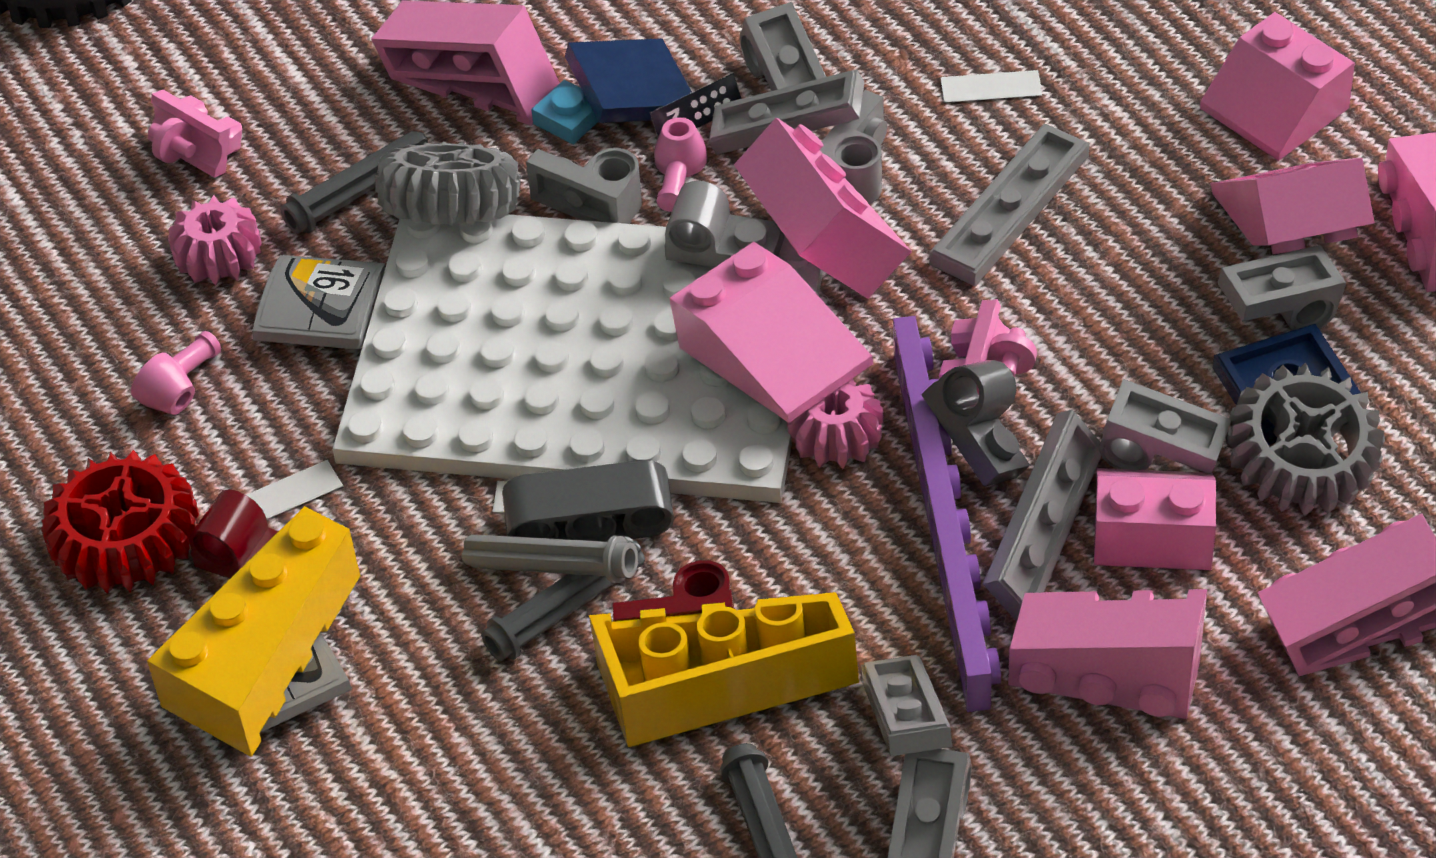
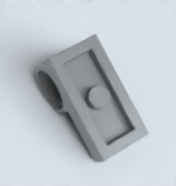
[739,2,826,91]
[820,90,887,204]
[526,148,642,224]
[665,181,785,268]
[1218,245,1346,331]
[1099,379,1231,474]
[888,749,972,858]

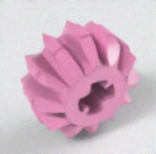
[168,195,262,286]
[787,379,883,469]

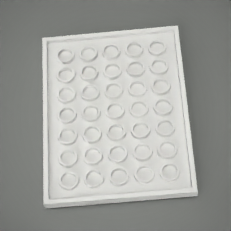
[333,214,823,503]

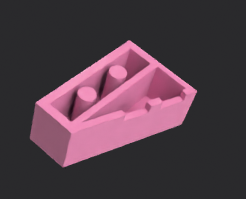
[371,0,560,126]
[734,117,912,299]
[1378,132,1436,292]
[1257,513,1436,676]
[1008,589,1207,719]

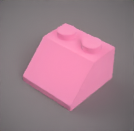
[1200,12,1355,161]
[1094,468,1216,570]

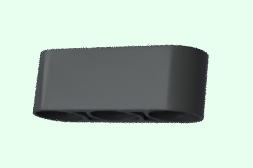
[502,460,674,542]

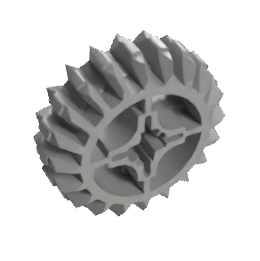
[375,141,521,226]
[1226,363,1385,517]

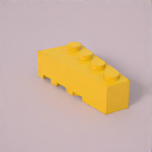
[147,506,360,757]
[589,592,859,748]

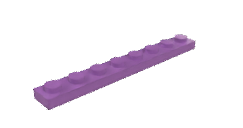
[893,316,1001,712]

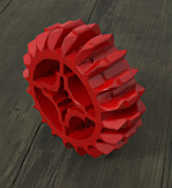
[41,450,199,594]

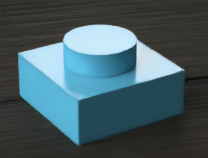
[531,80,598,145]

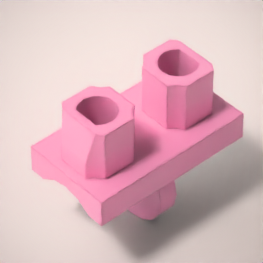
[148,90,242,178]
[939,299,1037,394]

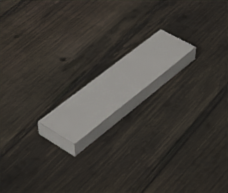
[929,123,1090,286]
[983,409,1101,621]

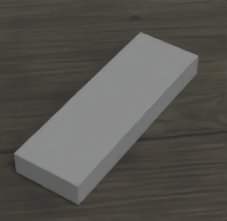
[708,69,865,155]
[861,655,952,756]

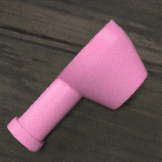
[654,118,707,212]
[131,331,221,415]

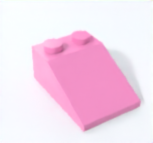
[1210,158,1375,254]
[669,242,873,423]

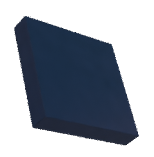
[565,38,692,123]
[1213,324,1361,445]

